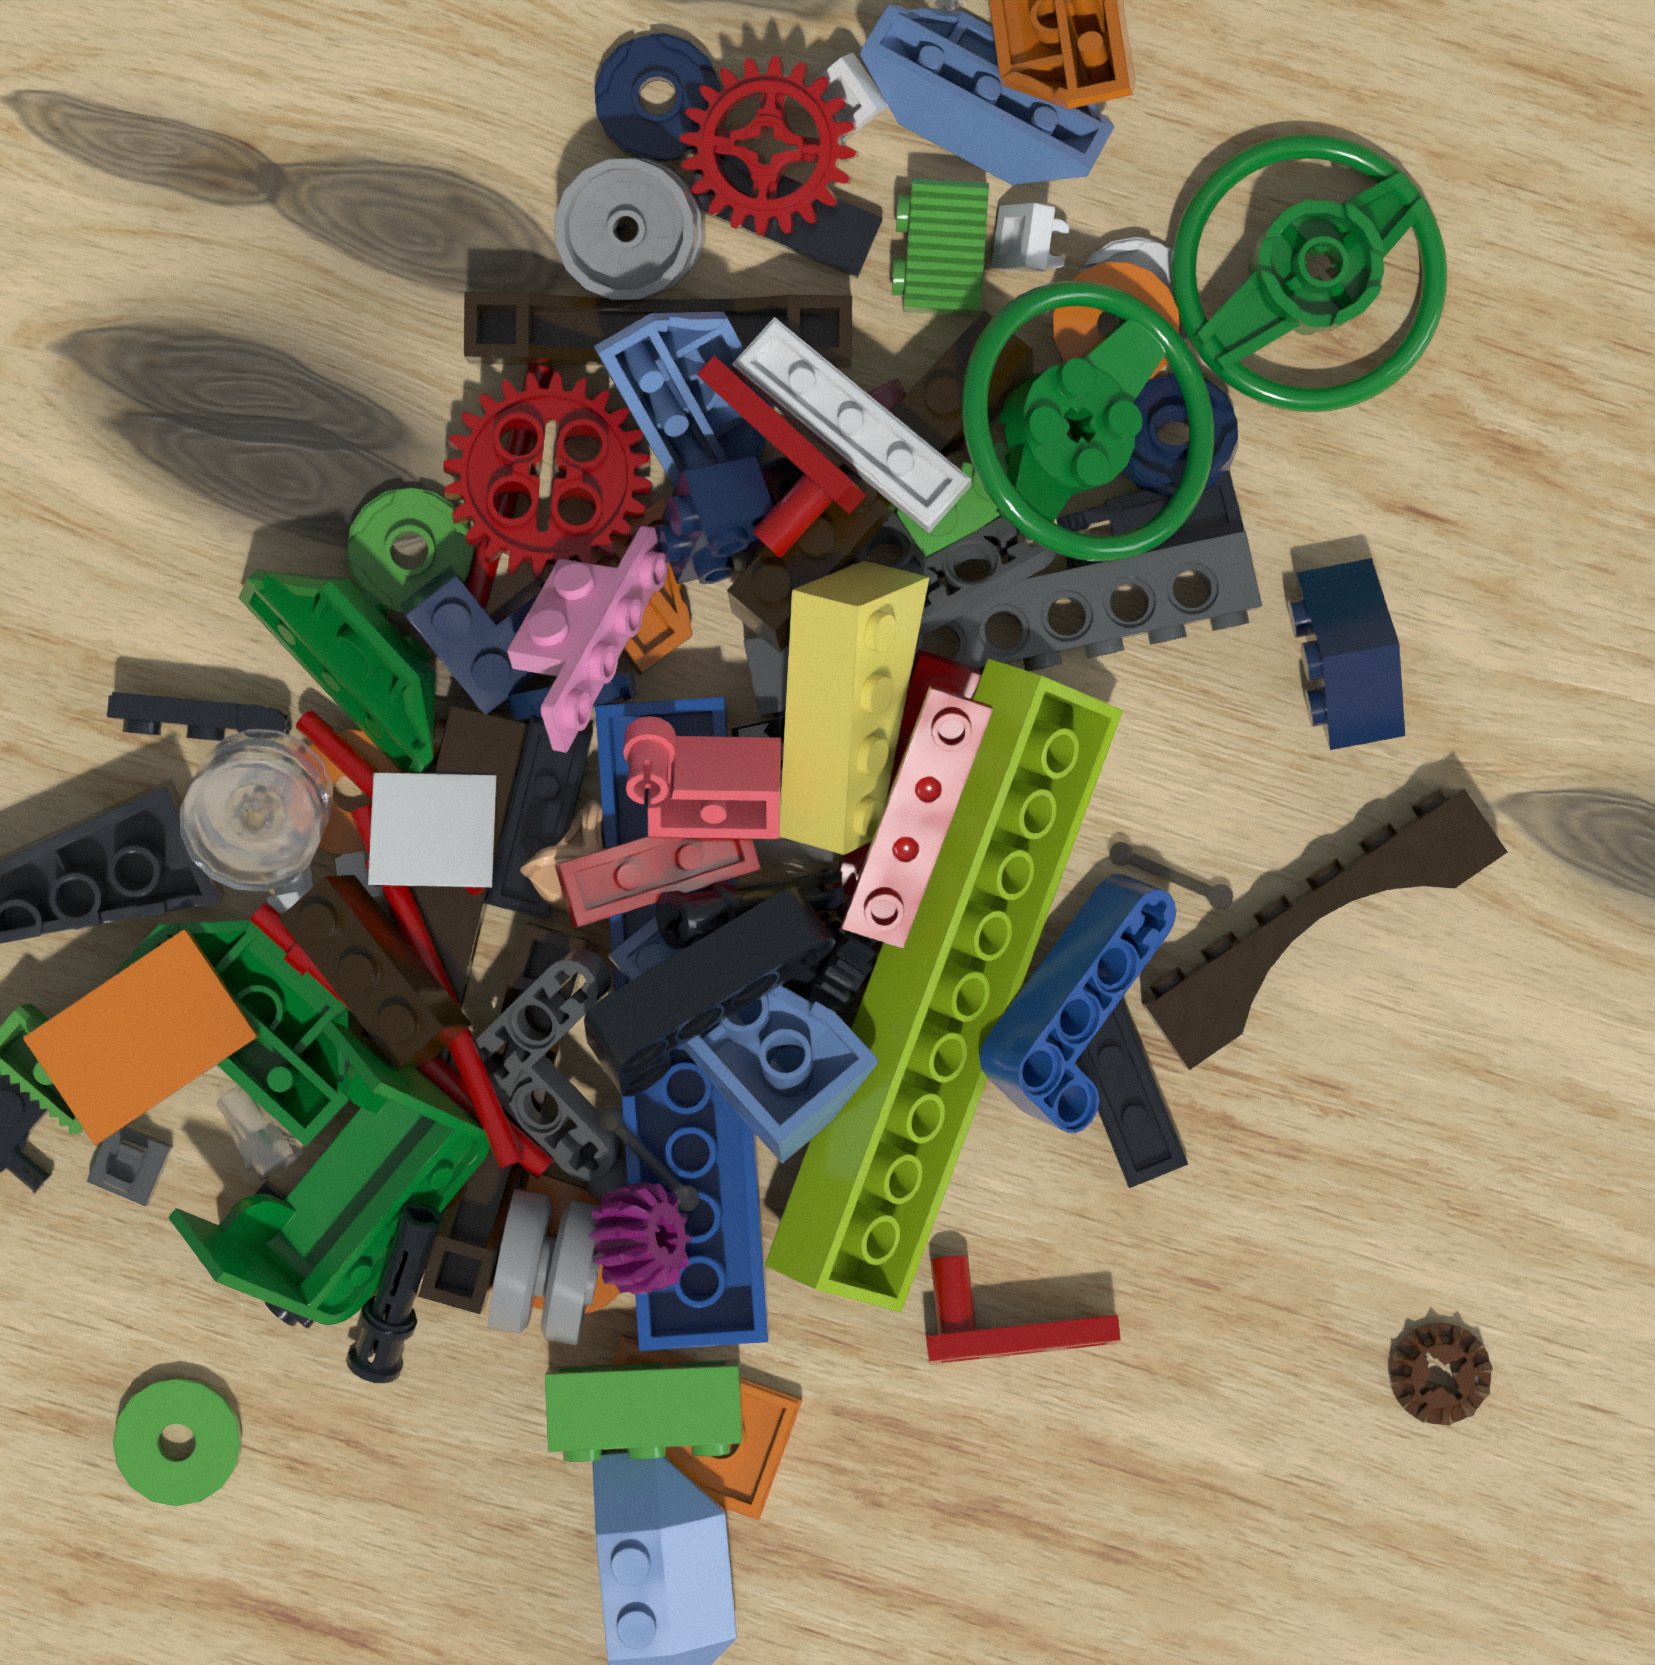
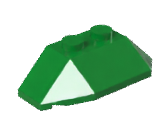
[238,570,435,774]
[115,920,350,1147]

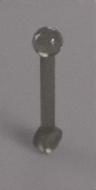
[1109,841,1233,909]
[597,1106,700,1211]

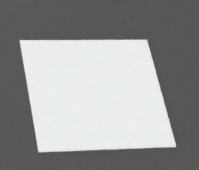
[368,773,496,887]

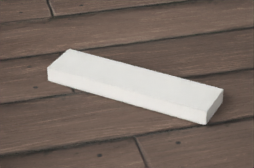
[732,317,971,533]

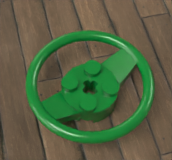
[1171,133,1447,412]
[962,280,1214,561]

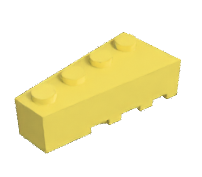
[779,561,929,855]

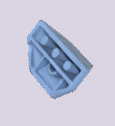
[860,5,1115,185]
[594,312,775,489]
[592,1450,737,1665]

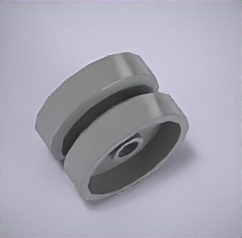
[554,158,706,300]
[488,1189,601,1345]

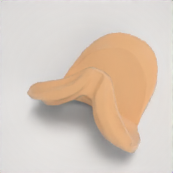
[520,799,604,914]

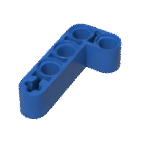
[980,874,1176,1133]

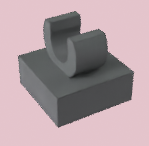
[86,1126,173,1206]

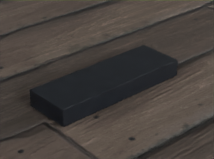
[690,154,883,279]
[486,718,594,919]
[1077,999,1189,1188]

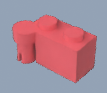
[623,716,781,839]

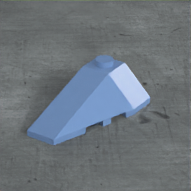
[609,916,878,1164]

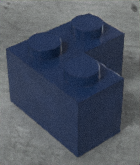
[1288,558,1405,750]
[400,565,545,715]

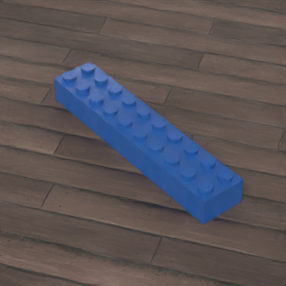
[595,697,769,1351]

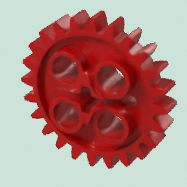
[443,372,651,582]

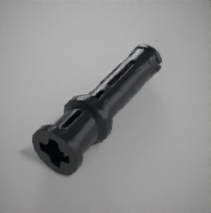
[656,869,844,949]
[346,1202,443,1384]

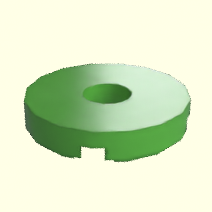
[347,488,475,614]
[113,1377,242,1506]

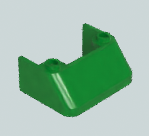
[168,1020,490,1325]

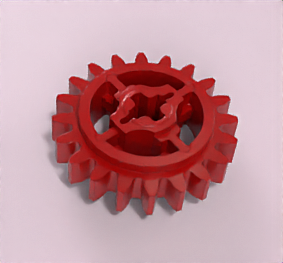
[679,56,859,235]

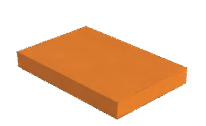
[23,928,259,1146]
[602,1334,802,1521]

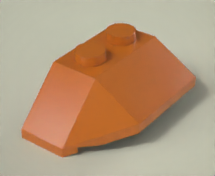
[989,0,1136,109]

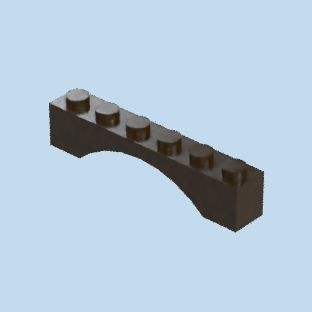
[464,292,852,368]
[727,310,1033,653]
[1142,786,1508,1070]
[418,922,591,1314]

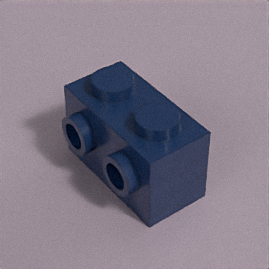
[655,456,774,584]

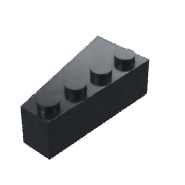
[0,779,225,944]

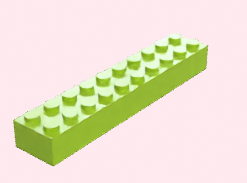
[765,659,1123,1312]

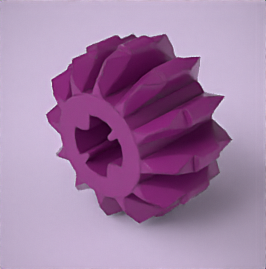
[588,1182,692,1295]

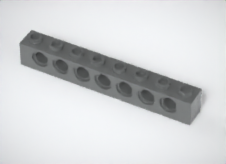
[743,531,1262,718]

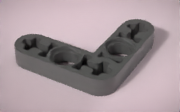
[852,512,1057,634]
[474,948,622,1182]

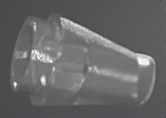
[216,1085,303,1181]

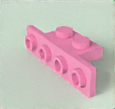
[507,526,668,753]

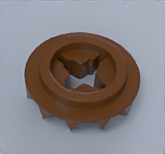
[1389,1323,1493,1426]

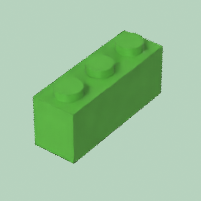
[545,1359,743,1462]

